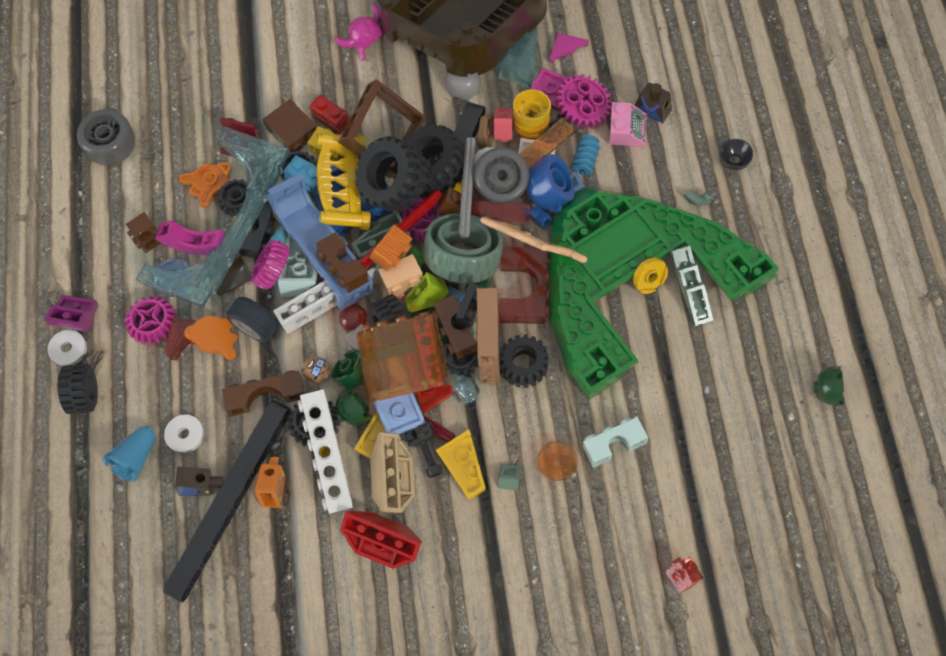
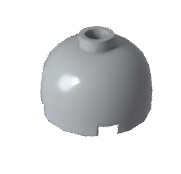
[446,73,481,100]

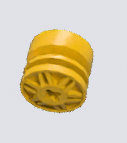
[513,90,551,138]

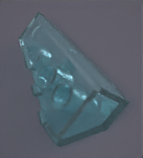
[497,26,537,88]

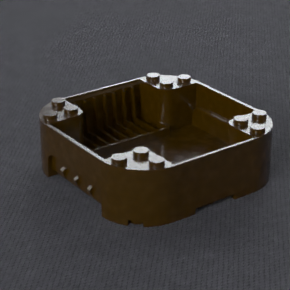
[377,0,547,77]

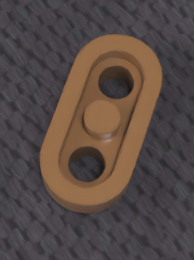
[476,115,494,149]

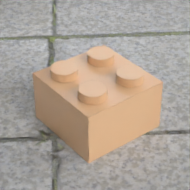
[378,254,423,301]

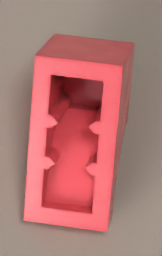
[494,108,513,142]

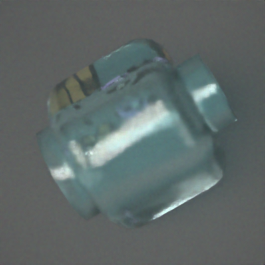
[451,374,480,405]

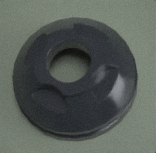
[719,139,753,170]

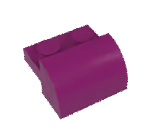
[44,295,99,332]

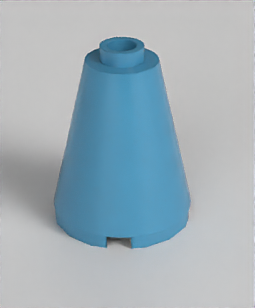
[102,426,156,482]

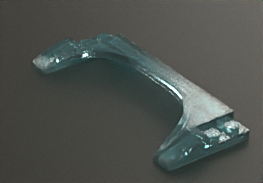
[136,127,289,308]

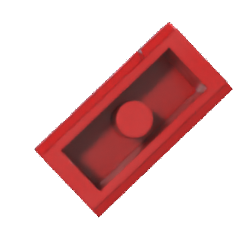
[309,94,349,134]

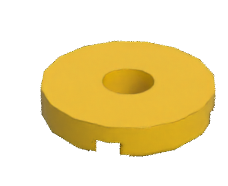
[633,257,668,294]

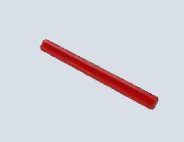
[359,190,443,269]

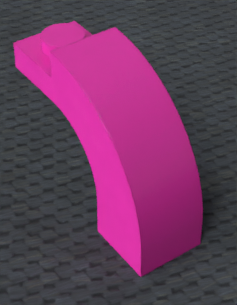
[156,221,225,255]

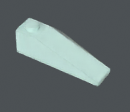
[278,234,318,297]

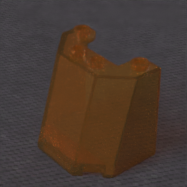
[356,312,451,403]

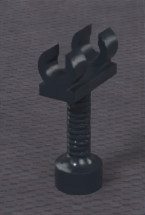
[405,422,443,478]

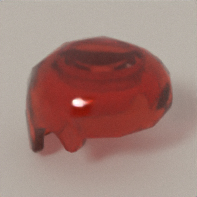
[339,304,368,332]

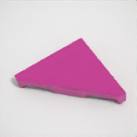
[549,33,589,63]

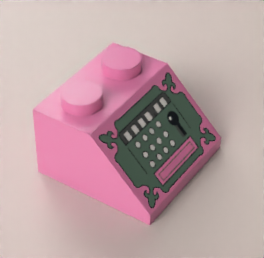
[609,102,647,146]

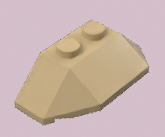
[370,432,415,513]

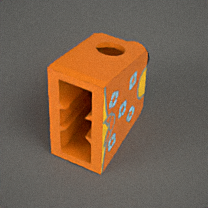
[255,457,285,508]

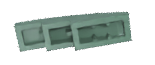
[670,245,713,326]

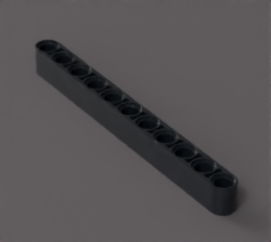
[163,400,291,603]

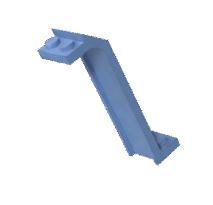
[266,173,373,311]

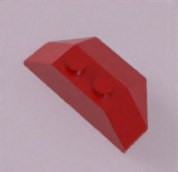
[340,511,422,569]

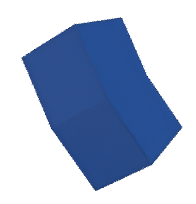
[528,206,552,230]

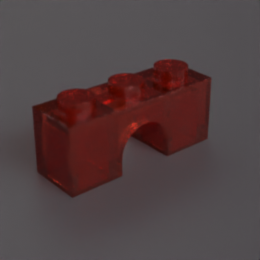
[471,201,530,223]

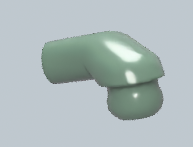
[684,190,713,206]

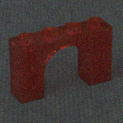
[499,247,550,324]

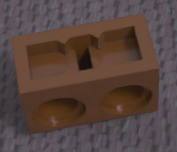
[126,212,161,253]

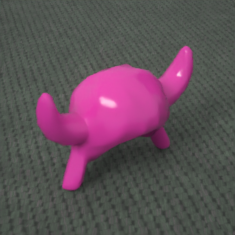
[334,3,385,61]

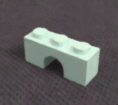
[582,417,648,468]

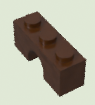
[315,232,368,293]
[432,295,478,360]

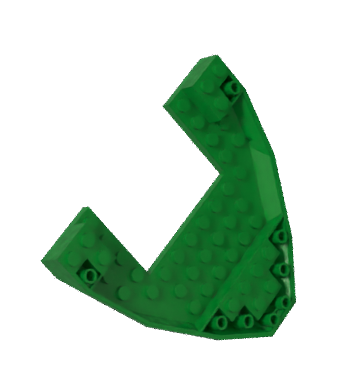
[547,187,779,400]

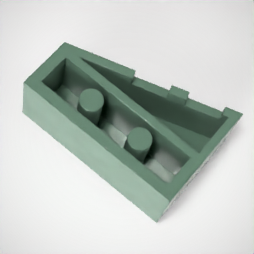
[352,211,413,261]

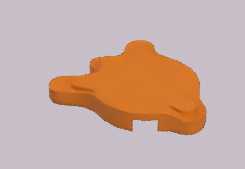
[179,162,232,208]
[184,316,238,361]

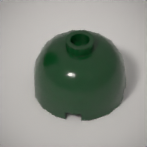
[331,349,370,388]
[813,366,845,406]
[336,386,372,426]

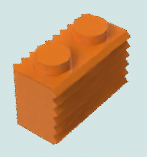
[369,225,413,271]

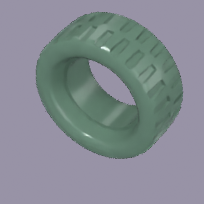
[423,213,503,283]

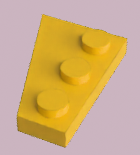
[436,429,486,501]

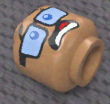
[301,355,331,383]

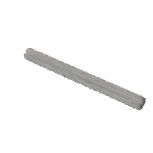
[459,137,476,238]

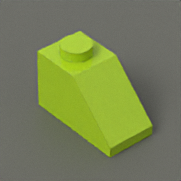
[404,272,449,312]

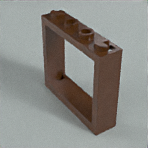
[338,79,426,179]

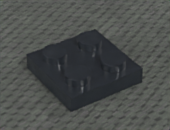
[456,282,478,330]

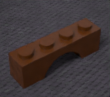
[222,370,305,417]

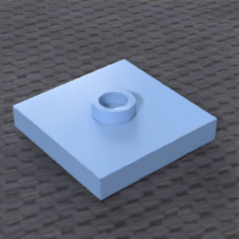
[374,387,426,435]

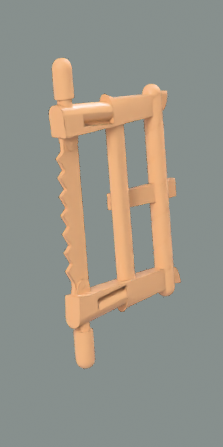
[480,217,587,263]

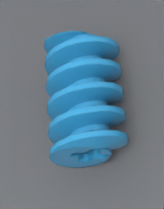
[571,135,601,176]

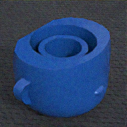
[526,154,574,213]

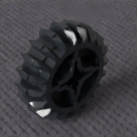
[287,399,341,447]

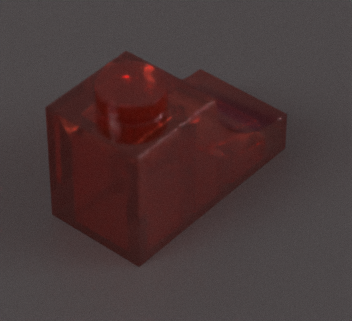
[165,318,196,361]

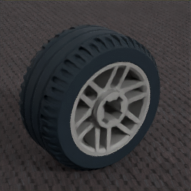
[226,297,279,342]

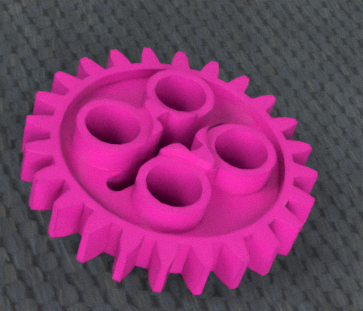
[555,74,612,129]

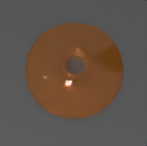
[537,441,578,481]

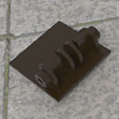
[204,250,251,296]

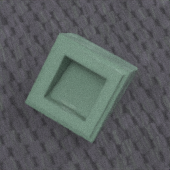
[498,464,521,490]

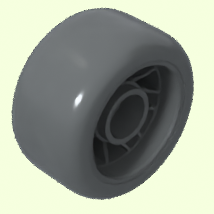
[77,109,135,165]
[473,147,529,204]

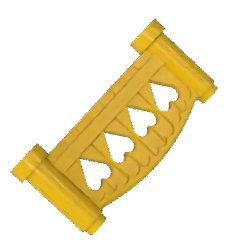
[316,133,371,230]

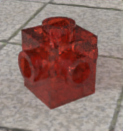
[665,557,704,594]

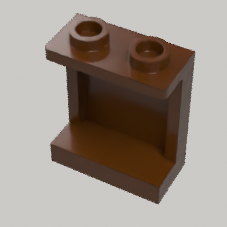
[262,99,317,153]

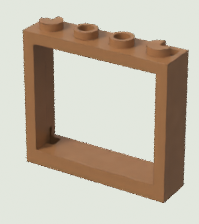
[477,288,500,386]

